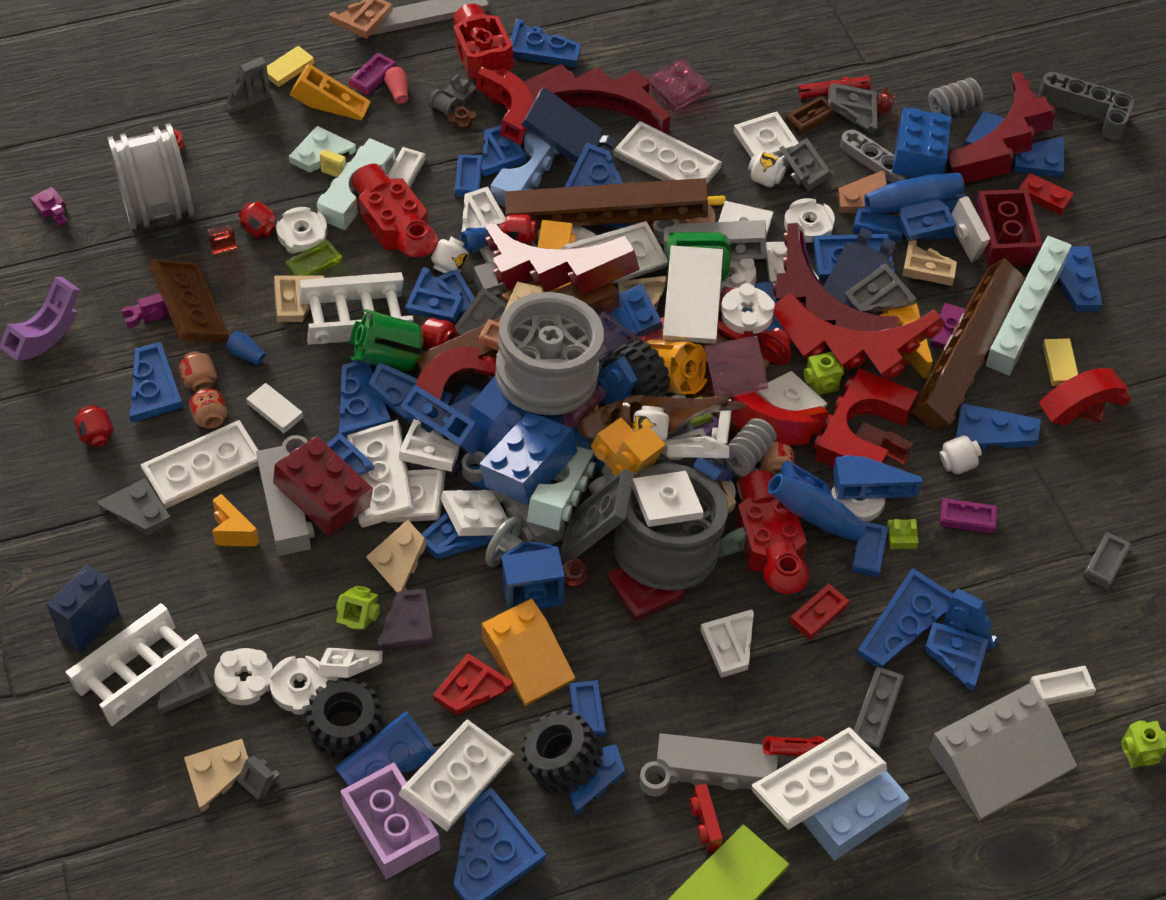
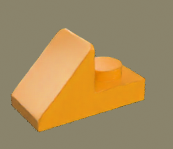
[213,494,259,547]

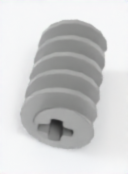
[928,78,983,116]
[722,419,777,477]

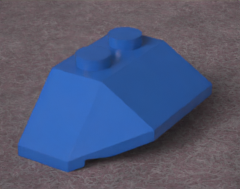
[470,376,528,456]

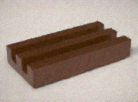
[785,95,837,135]

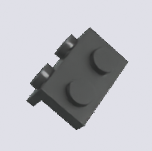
[779,138,833,192]

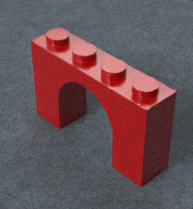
[813,368,918,468]

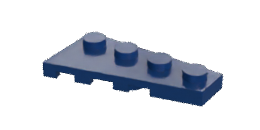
[856,568,954,668]

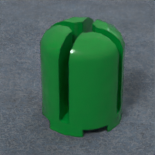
[667,232,731,282]
[349,309,424,373]

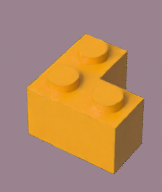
[591,418,666,477]

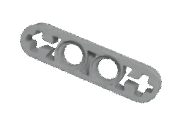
[840,130,915,183]

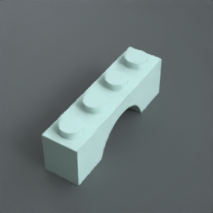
[317,138,396,230]
[527,446,597,531]

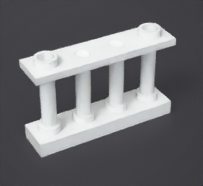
[298,272,413,345]
[66,604,207,726]

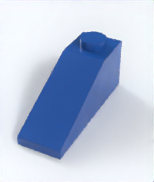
[400,385,488,455]
[833,455,923,500]

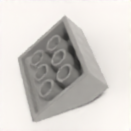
[929,683,1077,821]

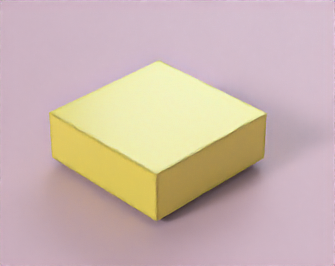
[319,149,346,178]

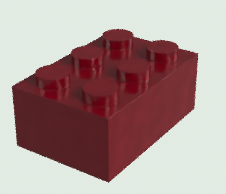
[975,189,1043,268]
[273,436,373,536]

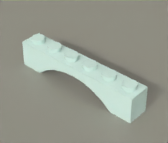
[986,236,1071,376]

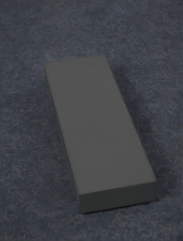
[853,666,904,752]

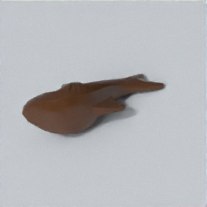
[577,394,745,443]

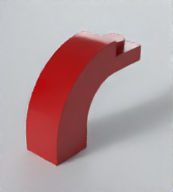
[476,67,534,145]
[415,347,497,400]
[1039,368,1132,426]
[730,392,828,445]

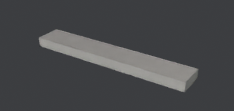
[353,0,489,39]

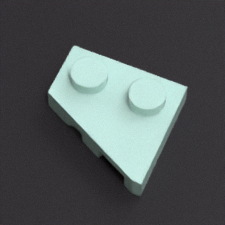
[289,126,356,172]

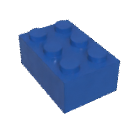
[892,107,951,177]
[479,412,578,506]

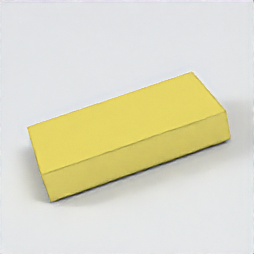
[267,46,314,87]
[1043,339,1078,386]

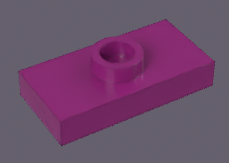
[349,53,397,96]
[930,303,965,350]
[939,498,997,534]

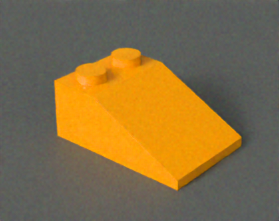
[482,598,575,706]

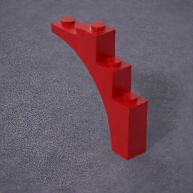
[773,292,946,379]

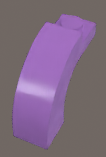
[0,277,80,360]

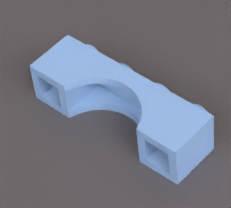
[491,130,560,207]

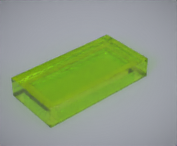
[285,239,342,276]

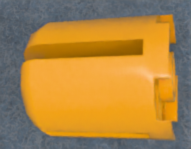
[647,339,709,395]

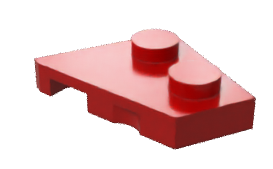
[433,653,513,715]

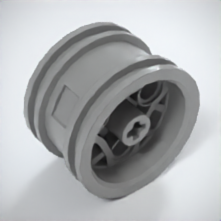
[107,123,194,231]
[495,292,604,415]

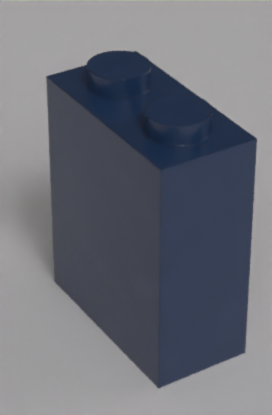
[47,564,120,654]

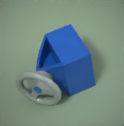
[485,517,564,610]

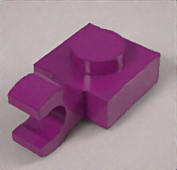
[30,187,68,226]
[121,293,170,328]

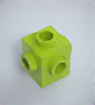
[804,352,844,395]
[336,586,380,630]
[1121,721,1166,768]

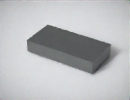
[1083,532,1132,589]

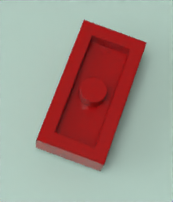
[1019,173,1074,215]
[790,583,850,640]
[689,783,723,853]

